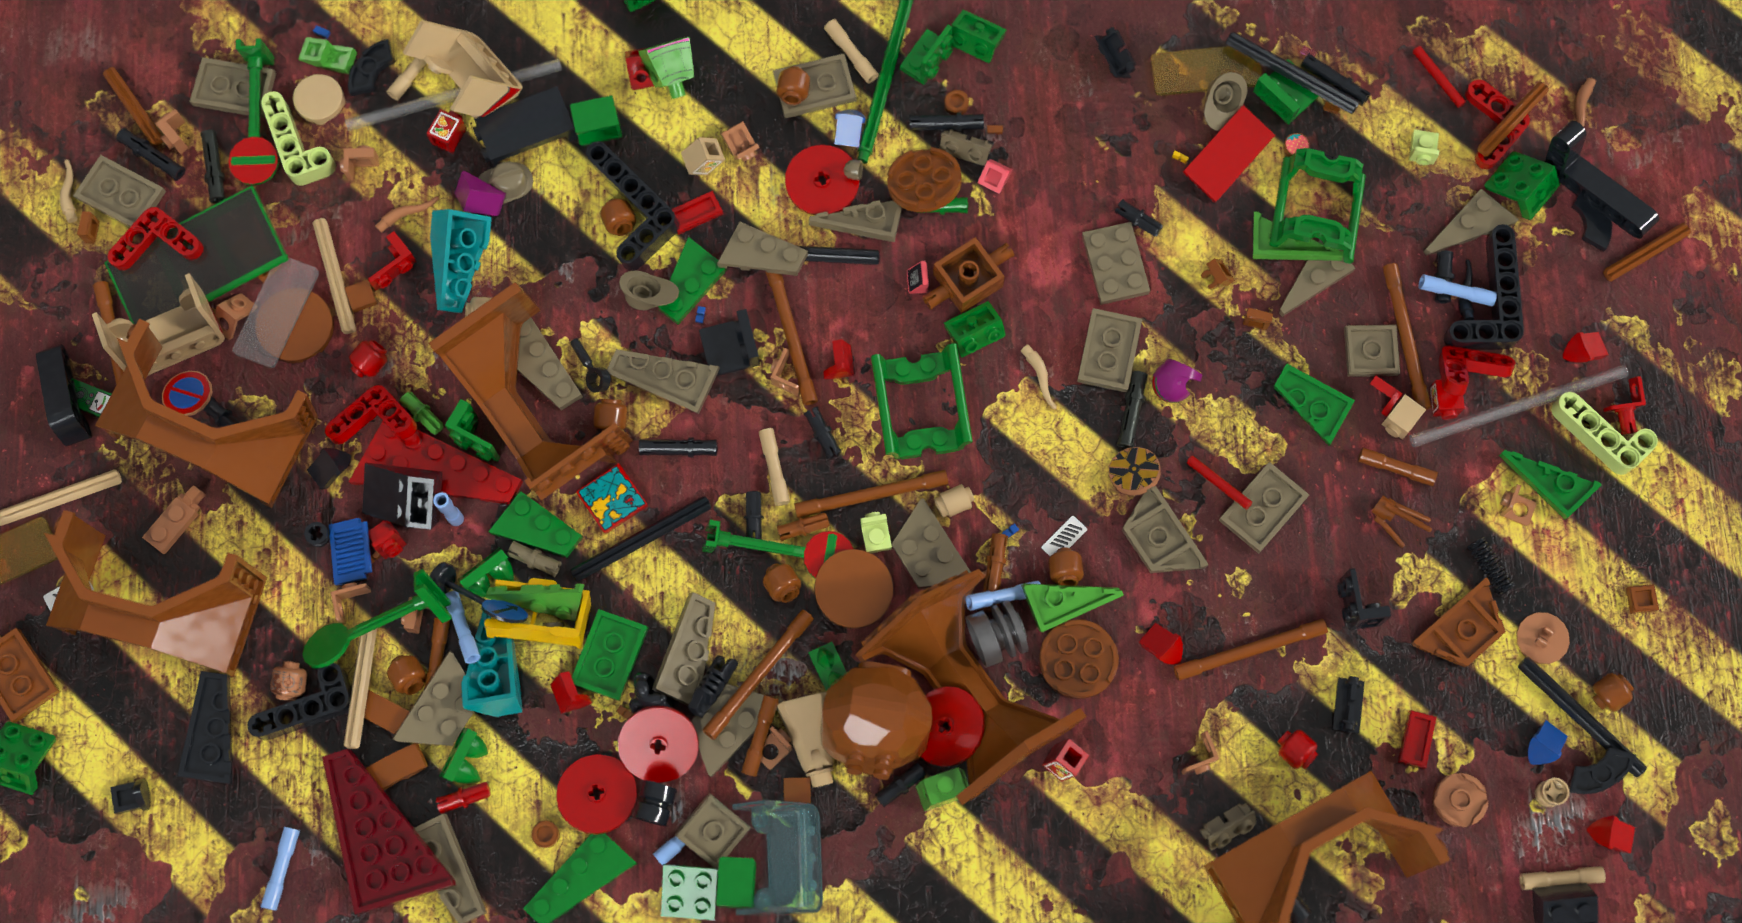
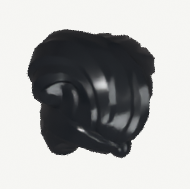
[629,671,675,714]

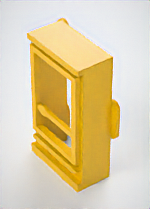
[484,578,591,649]

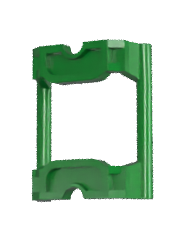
[1269,148,1366,264]
[871,343,973,459]

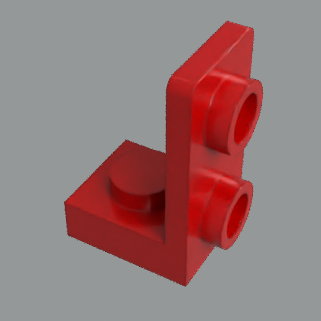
[368,231,417,291]
[368,520,407,560]

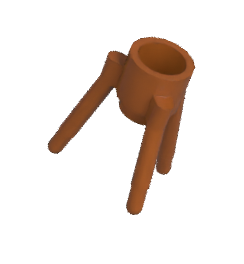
[1372,495,1432,548]

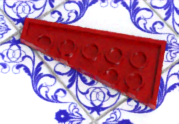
[348,415,523,504]

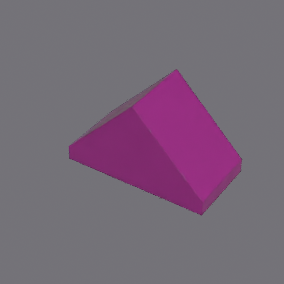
[455,171,506,216]

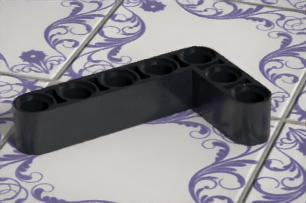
[1545,120,1659,239]
[586,141,680,271]
[1443,224,1524,350]

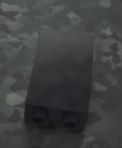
[473,86,578,168]

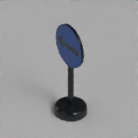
[430,562,528,623]

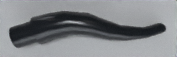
[1458,259,1474,320]

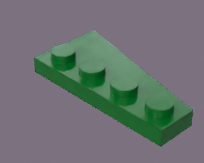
[523,833,638,923]

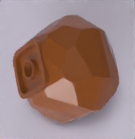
[820,661,932,780]

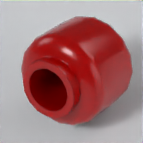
[349,339,388,378]
[1278,730,1318,770]

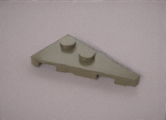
[1279,240,1355,317]

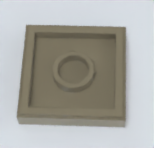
[1344,325,1400,377]
[674,793,751,868]

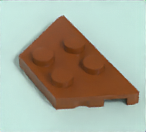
[1411,577,1506,667]

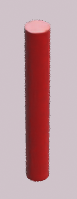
[1413,46,1466,108]
[1187,456,1252,510]

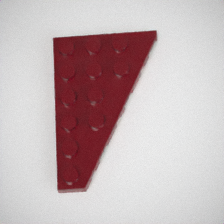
[322,749,456,914]

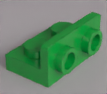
[951,10,1007,63]
[944,301,1006,357]

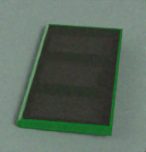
[104,185,289,325]

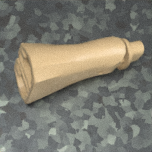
[777,692,834,788]

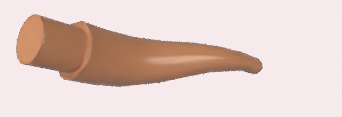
[1575,78,1596,127]
[375,196,439,233]

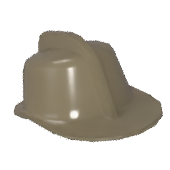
[1204,72,1248,131]
[479,161,533,205]
[619,271,679,310]

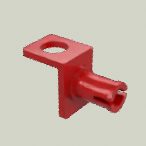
[625,48,654,90]
[1603,376,1646,435]

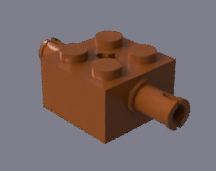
[922,237,1015,313]

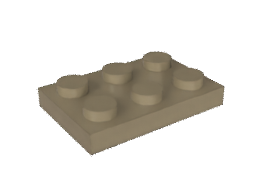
[773,54,857,118]
[190,57,276,118]
[73,155,166,228]
[1082,222,1150,305]
[1077,308,1142,392]
[1219,462,1309,554]

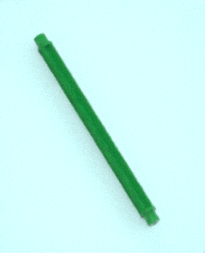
[857,0,914,164]

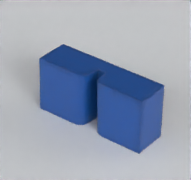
[313,25,330,39]
[695,306,706,323]
[1001,523,1019,538]

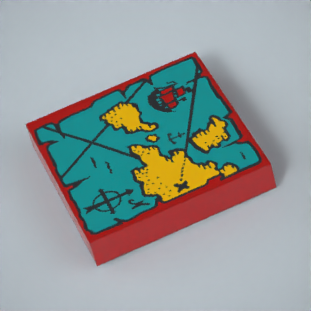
[576,463,648,535]

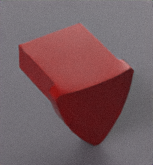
[1562,332,1609,363]
[823,339,855,379]
[1370,376,1403,417]
[1139,623,1183,664]
[550,671,592,714]
[1587,815,1635,854]

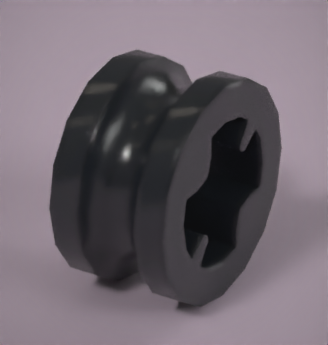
[304,522,330,547]

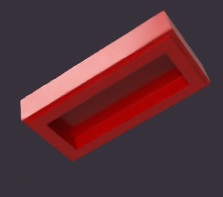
[670,191,723,235]
[1398,710,1437,769]

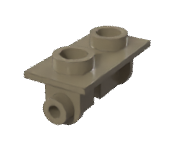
[939,129,992,166]
[1200,803,1256,851]

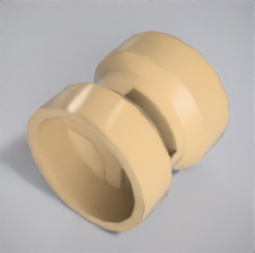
[1535,778,1569,808]

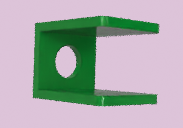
[570,95,622,146]
[716,857,756,909]

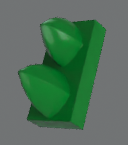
[458,547,514,597]
[808,642,846,692]
[439,728,488,784]

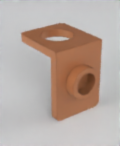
[215,294,259,340]
[770,348,799,396]
[1500,484,1537,526]
[331,583,371,625]
[761,726,792,770]
[1181,731,1219,775]

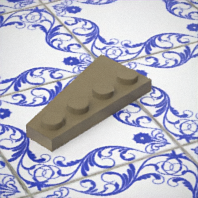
[517,318,582,411]

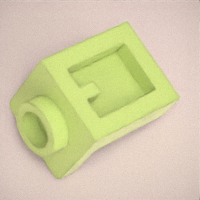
[1409,129,1440,165]
[860,512,892,553]

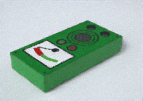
[71,378,112,417]

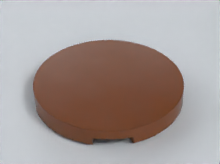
[887,147,962,212]
[256,289,334,363]
[814,549,893,628]
[1039,619,1119,699]

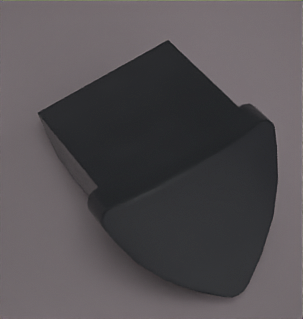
[307,448,351,490]
[110,778,151,814]

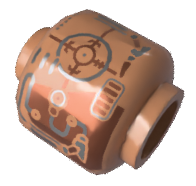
[270,661,308,701]

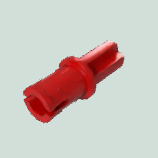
[436,782,491,814]

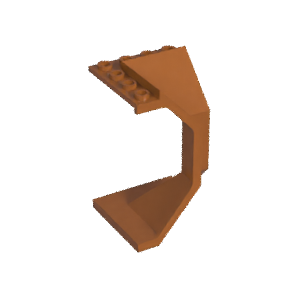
[428,282,633,501]
[95,319,318,508]
[44,510,267,677]
[855,569,1087,805]
[1204,771,1451,923]

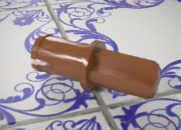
[777,513,829,542]

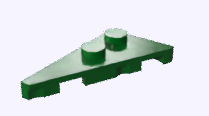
[1499,450,1602,520]

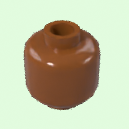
[777,66,810,105]
[600,199,636,236]
[593,399,627,432]
[1048,547,1084,586]
[763,563,801,603]
[387,655,426,695]
[1592,672,1634,712]

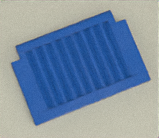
[329,518,372,586]

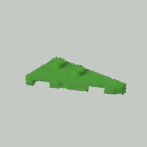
[1253,212,1343,261]
[1021,583,1124,632]
[486,584,584,621]

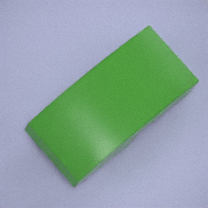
[298,37,357,74]

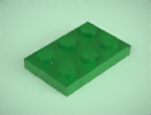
[572,609,648,702]

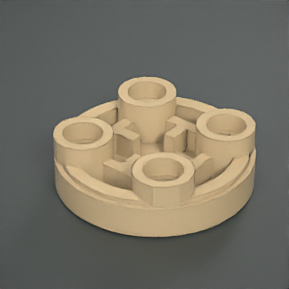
[293,74,346,125]

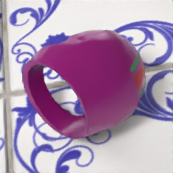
[1152,358,1203,403]

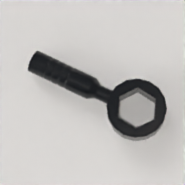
[570,338,611,393]

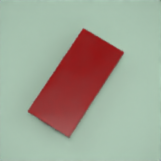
[1183,105,1276,203]

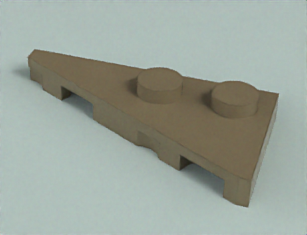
[1423,189,1519,256]
[809,200,902,242]

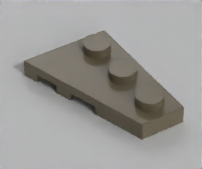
[717,222,808,276]

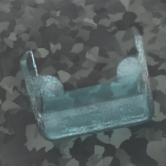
[733,800,823,916]

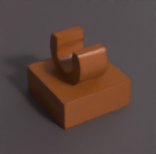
[1201,258,1235,289]

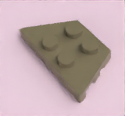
[1122,485,1209,573]
[892,498,971,590]
[392,651,474,746]
[691,684,781,778]

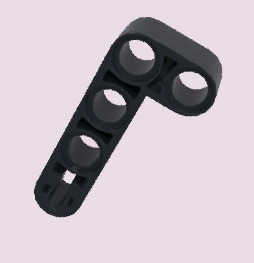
[36,344,92,447]
[247,663,352,741]

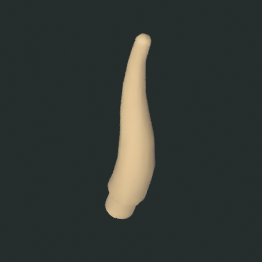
[60,159,78,223]
[1021,345,1057,410]

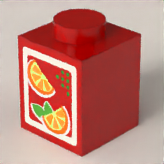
[426,109,467,153]
[1429,380,1465,419]
[1042,739,1089,782]

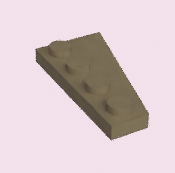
[607,349,720,414]
[652,592,715,706]
[414,814,487,923]

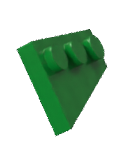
[658,237,727,325]
[1274,364,1355,446]
[488,491,583,558]

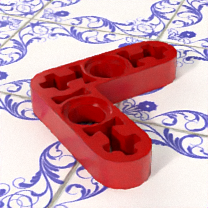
[1465,79,1530,169]
[108,207,204,270]
[1439,346,1516,396]
[325,385,417,444]

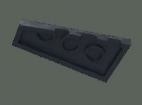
[177,671,233,785]

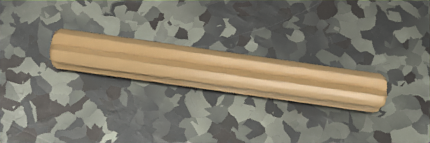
[313,218,356,334]
[0,470,122,526]
[344,620,377,749]

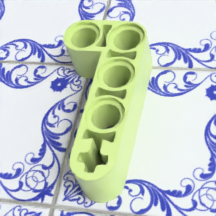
[261,91,336,186]
[1551,392,1658,475]

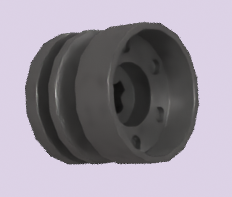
[966,600,1029,668]

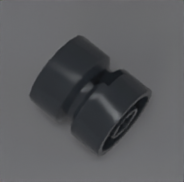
[633,780,677,827]

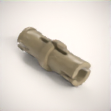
[507,541,562,577]

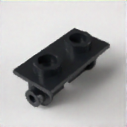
[1094,27,1136,79]
[1332,676,1365,734]

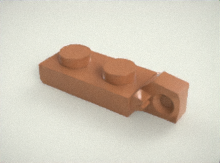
[142,485,205,554]

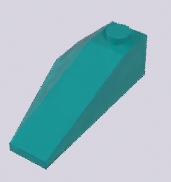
[430,209,491,313]
[461,612,522,717]

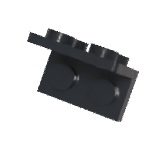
[699,309,760,376]
[1337,568,1392,630]

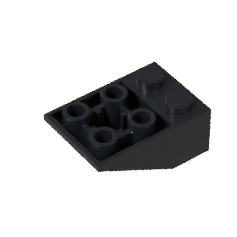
[362,463,442,530]
[1532,883,1598,923]

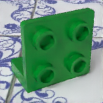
[900,24,954,85]
[1253,59,1319,125]
[1484,151,1560,221]
[445,399,500,462]
[0,721,56,795]

